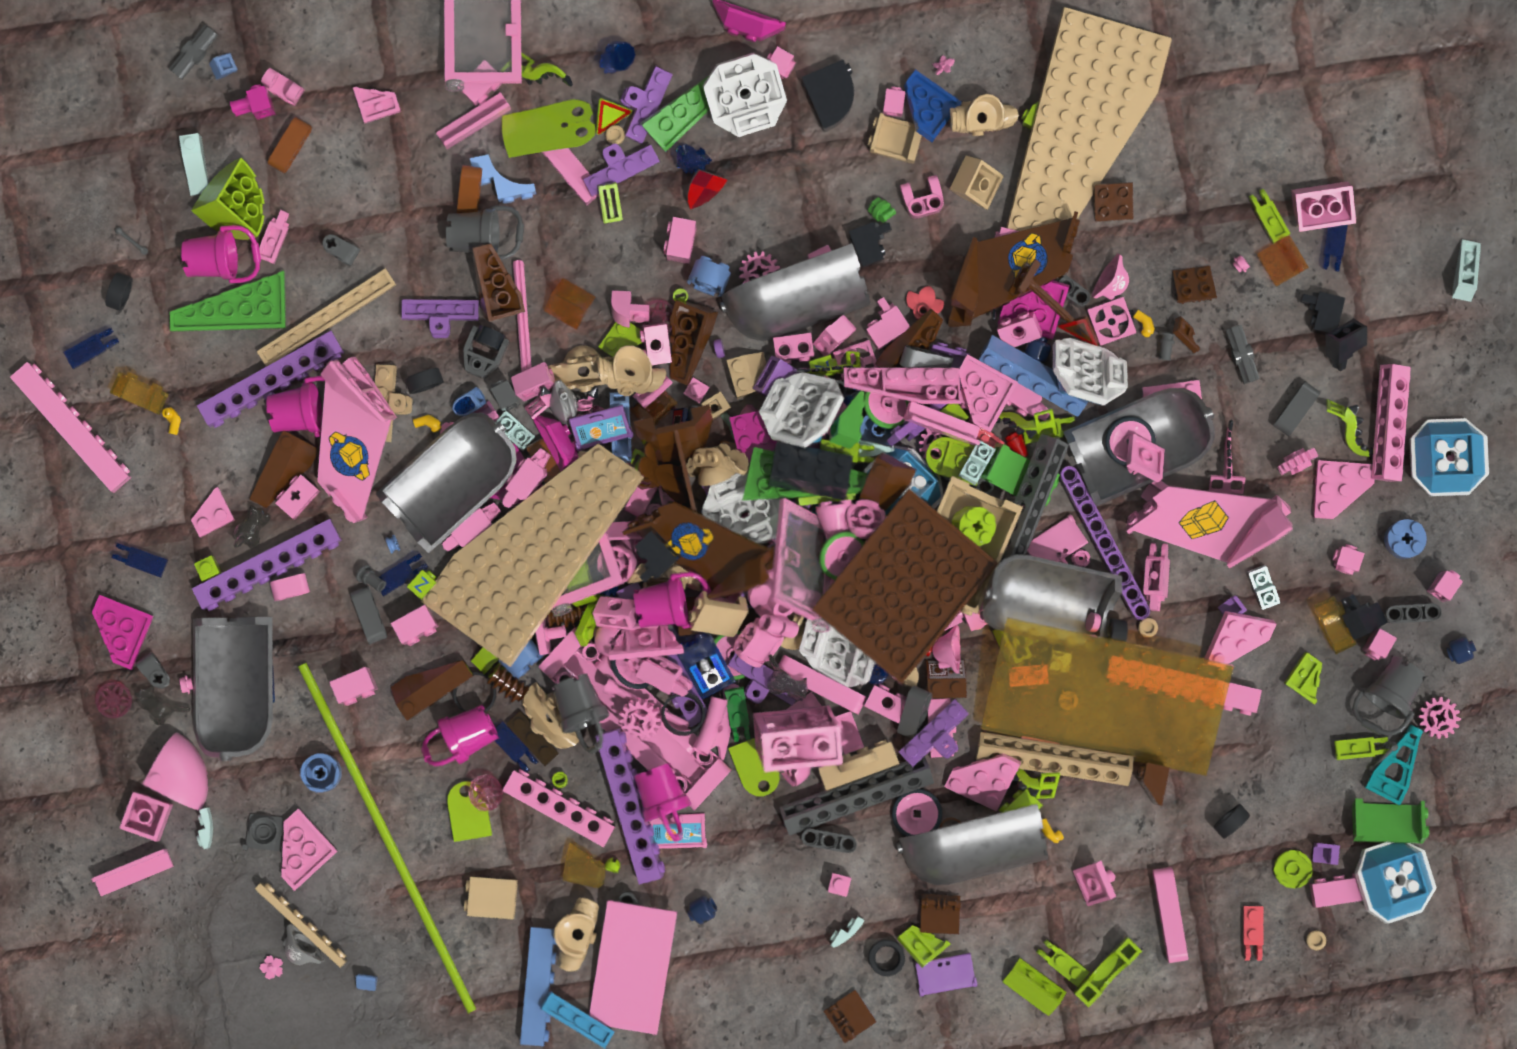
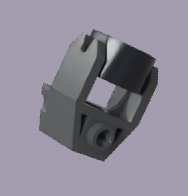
[464,325,510,379]

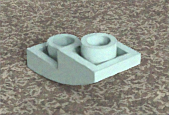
[496,411,535,451]
[959,440,996,485]
[1247,565,1280,610]
[197,807,213,849]
[830,916,864,948]

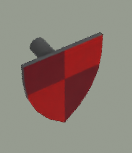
[687,169,728,210]

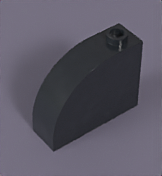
[801,59,854,132]

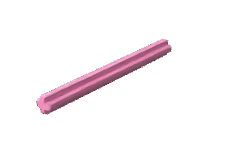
[513,260,532,372]

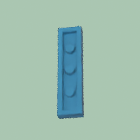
[539,992,614,1048]

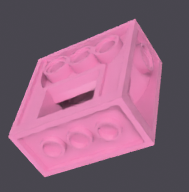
[753,705,842,772]

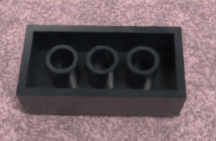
[768,441,853,500]

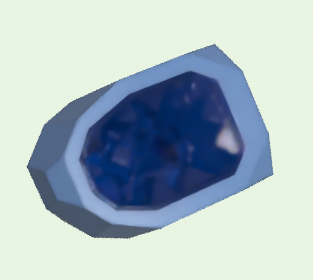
[452,387,486,416]

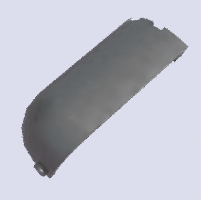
[719,244,870,341]
[1064,388,1215,506]
[376,413,516,553]
[982,555,1122,653]
[193,617,273,761]
[896,804,1048,885]

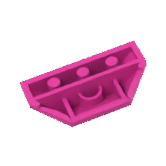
[713,0,786,42]
[533,415,579,472]

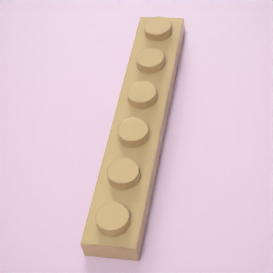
[255,883,347,968]

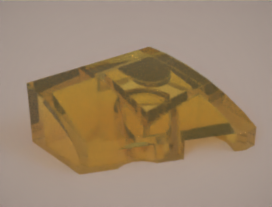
[563,842,606,888]

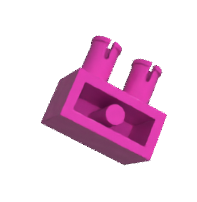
[230,85,276,120]

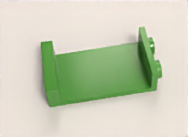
[980,443,1060,506]
[1352,799,1429,844]

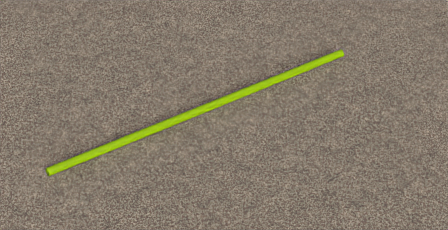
[298,663,476,1013]

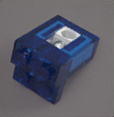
[677,632,736,700]

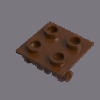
[1094,182,1133,222]
[1172,266,1217,305]
[920,894,961,935]
[823,990,877,1043]

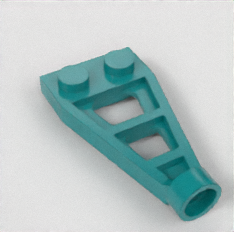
[1364,725,1424,805]

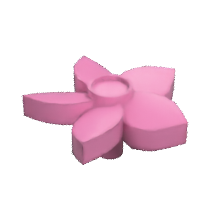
[932,56,955,75]

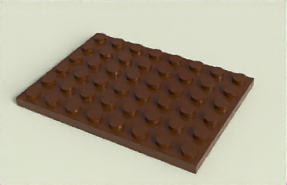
[811,489,999,684]

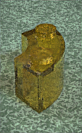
[109,372,169,415]
[1314,596,1356,654]

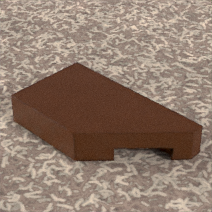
[1172,316,1200,353]

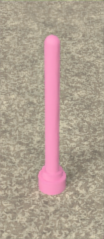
[602,678,689,728]

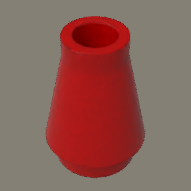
[1004,431,1029,457]

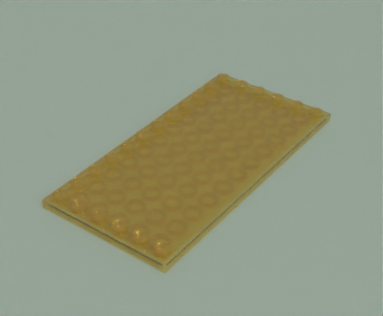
[981,617,1234,776]

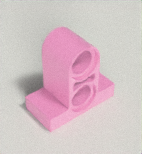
[813,315,857,357]

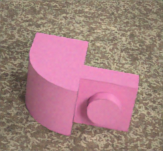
[611,291,650,328]

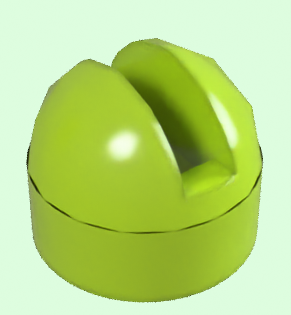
[673,288,688,302]
[552,772,568,788]
[604,857,620,873]

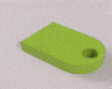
[926,437,978,487]
[728,738,780,796]
[447,781,492,842]

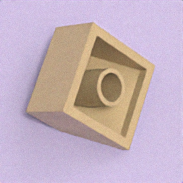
[949,156,1004,210]
[726,352,767,399]

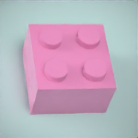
[664,217,696,264]
[391,605,439,646]
[330,667,378,706]
[120,792,173,841]

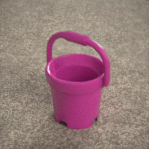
[181,225,261,283]
[266,376,325,437]
[634,572,713,629]
[421,704,499,766]
[634,763,692,842]

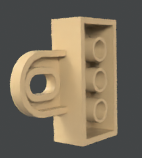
[818,740,899,790]

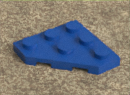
[904,70,961,142]

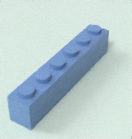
[979,335,1088,417]
[520,927,557,1046]

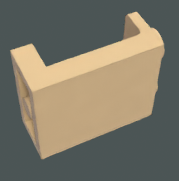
[868,113,922,164]
[688,591,748,637]
[464,876,518,919]

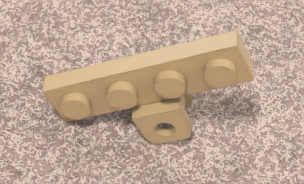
[375,365,413,442]

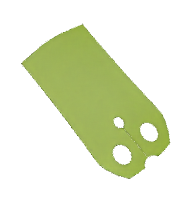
[502,99,595,158]

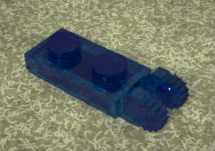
[1322,224,1348,272]
[63,328,119,370]
[111,543,168,578]
[379,553,428,597]
[494,722,539,773]

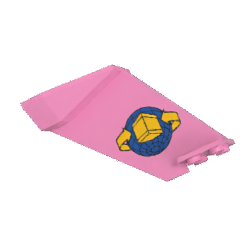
[317,357,397,523]

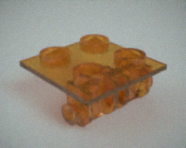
[1257,235,1309,287]

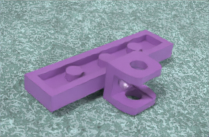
[620,66,673,144]
[583,143,660,197]
[402,300,479,338]
[887,404,947,447]
[727,653,803,706]
[899,699,969,767]

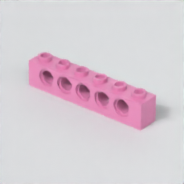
[1371,364,1410,482]
[502,769,615,847]

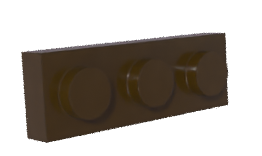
[506,711,559,766]

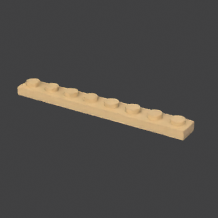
[257,268,396,367]

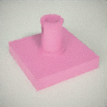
[1126,433,1165,482]
[536,618,567,655]
[1073,861,1116,906]

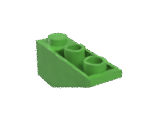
[829,391,865,449]

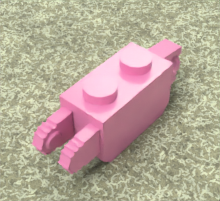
[1006,383,1050,421]
[502,448,551,508]
[442,503,501,552]
[1144,543,1170,611]
[627,656,693,697]

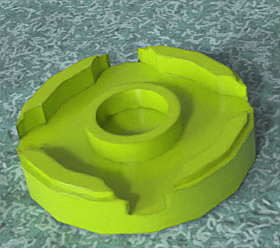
[1273,850,1312,889]

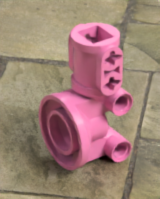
[734,566,820,668]

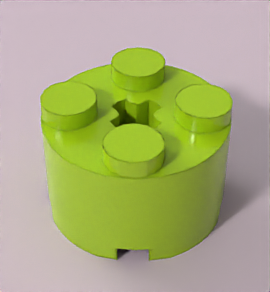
[951,506,996,546]

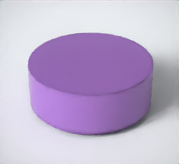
[713,338,725,358]

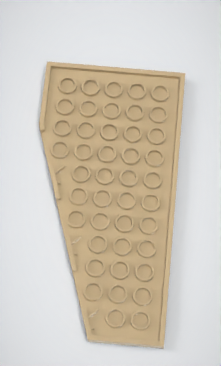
[1006,7,1172,231]
[421,444,644,667]

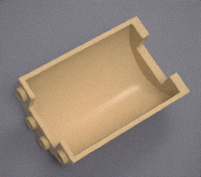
[937,476,1023,616]

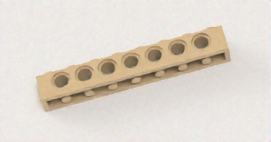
[976,732,1133,786]

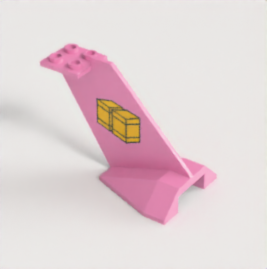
[1126,486,1293,568]

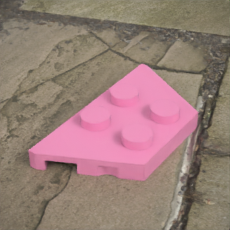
[608,623,684,660]

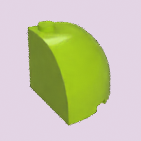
[191,158,265,240]

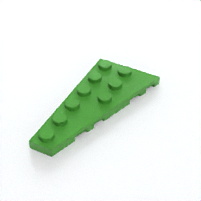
[170,271,286,332]
[742,447,867,501]

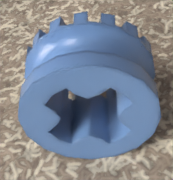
[385,535,400,554]

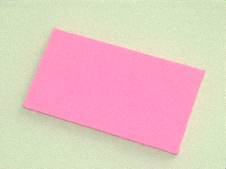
[589,900,677,1035]

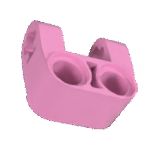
[261,68,305,106]
[900,175,944,219]

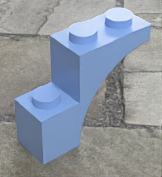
[470,154,536,204]
[610,392,632,463]

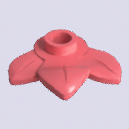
[906,286,944,320]

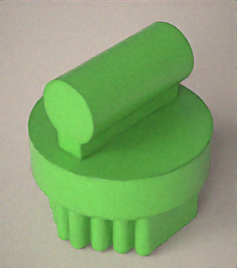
[868,197,896,223]

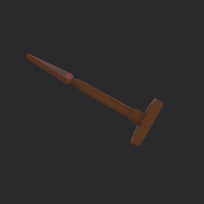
[1008,259,1099,346]

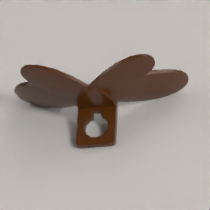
[638,443,689,504]

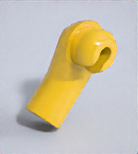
[1133,310,1155,337]
[162,407,181,435]
[413,415,441,432]
[1041,819,1064,843]

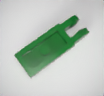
[724,687,750,742]

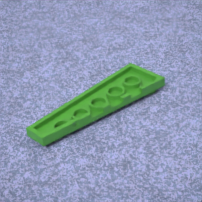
[640,76,710,152]

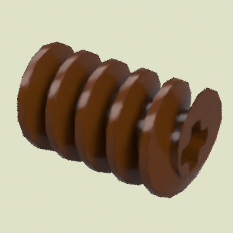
[547,603,585,628]
[486,663,530,703]

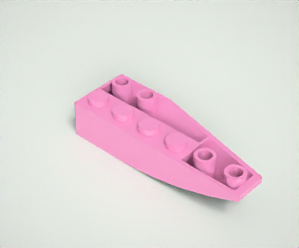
[843,368,961,404]

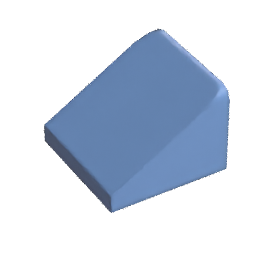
[209,53,238,80]
[356,974,378,991]

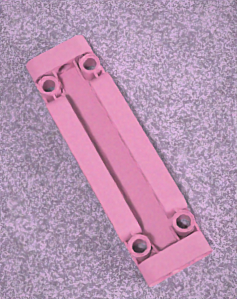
[538,627,732,811]

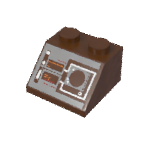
[926,660,967,699]
[1137,763,1170,806]

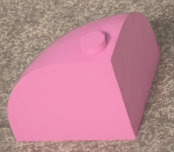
[143,732,208,810]

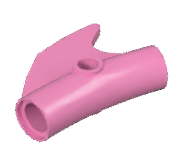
[692,696,731,760]

